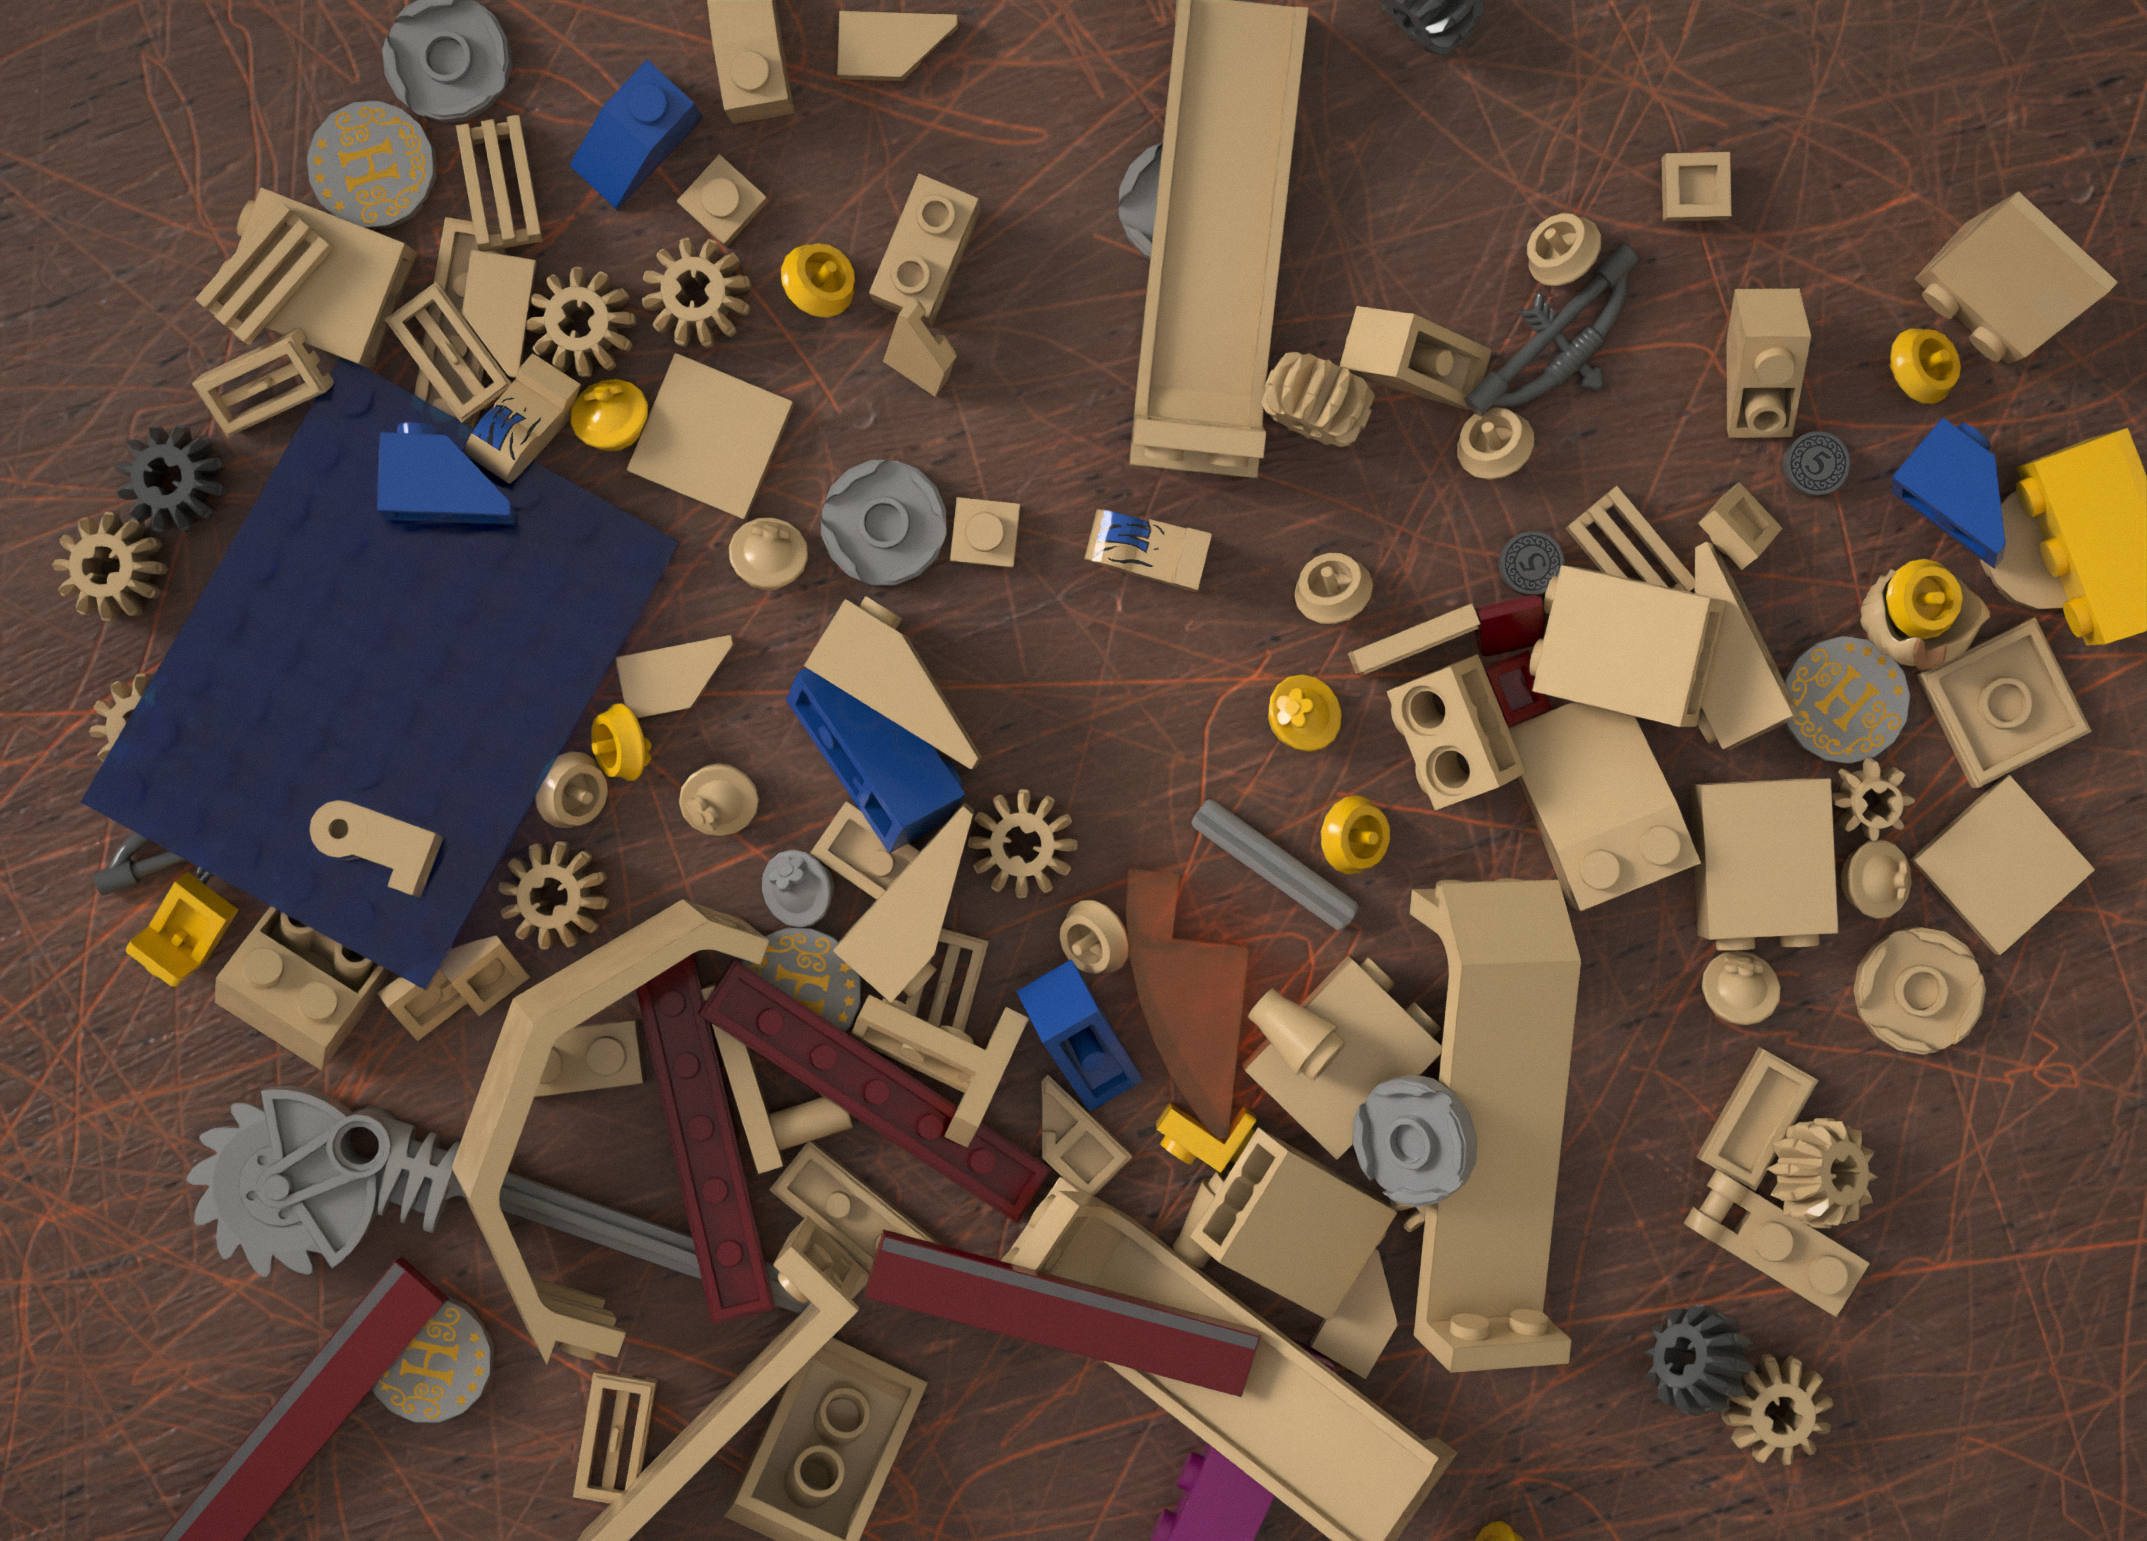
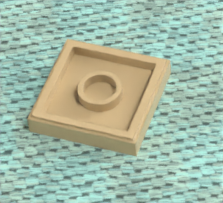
[626,353,795,520]
[1915,617,2092,788]
[1910,775,2095,955]

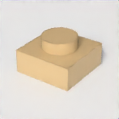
[1661,152,1732,222]
[677,154,769,248]
[1698,482,1783,570]
[950,497,1021,569]

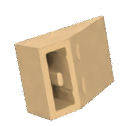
[215,847,436,1071]

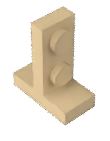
[850,995,1029,1147]

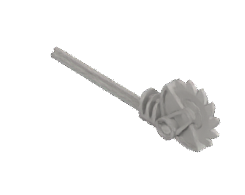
[187,1085,811,1314]

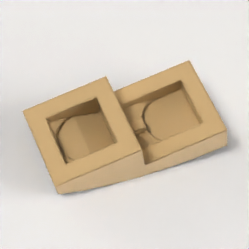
[378,935,530,1042]

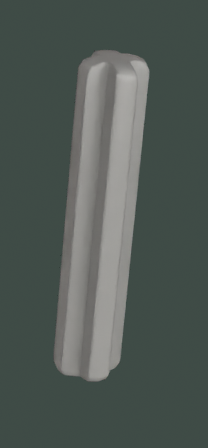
[1191,799,1359,931]

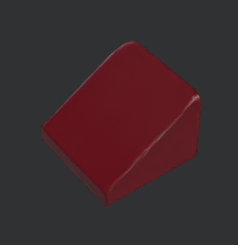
[1475,594,1543,657]
[1484,650,1552,728]

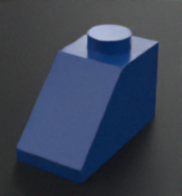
[570,59,704,211]
[1892,417,2006,569]
[377,423,515,525]
[1016,959,1144,1112]

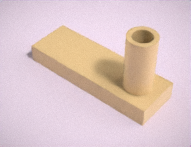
[701,982,853,1174]

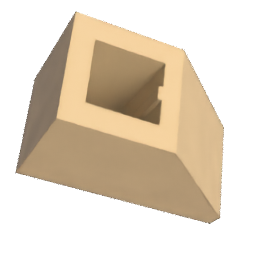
[1726,288,1811,438]

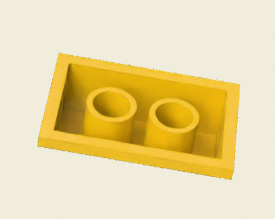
[2016,428,2147,646]

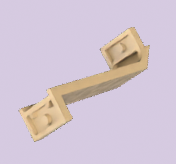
[1129,0,1309,478]
[1410,878,1581,1373]
[1001,1177,1457,1541]
[578,1216,869,1541]

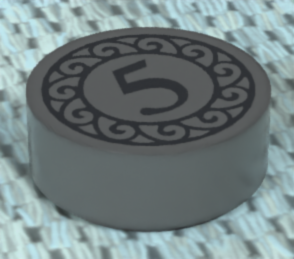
[1782,431,1850,497]
[1498,531,1564,596]

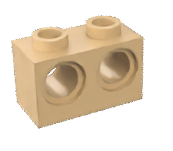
[869,174,981,327]
[1386,654,1526,810]

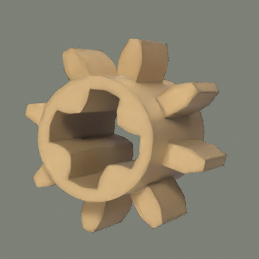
[1832,757,1915,841]

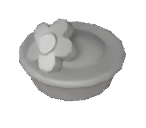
[762,849,834,928]

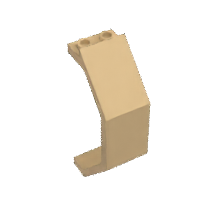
[452,899,769,1365]

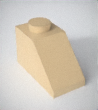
[1339,306,1492,410]

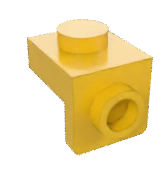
[125,872,238,987]
[1156,1102,1257,1173]

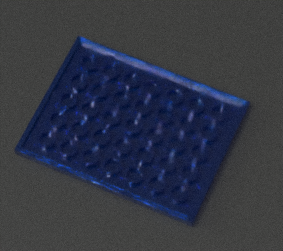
[81,357,680,990]

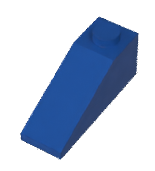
[786,668,966,854]

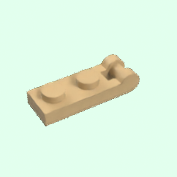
[1684,1169,1870,1317]

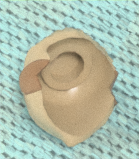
[1860,567,1990,670]

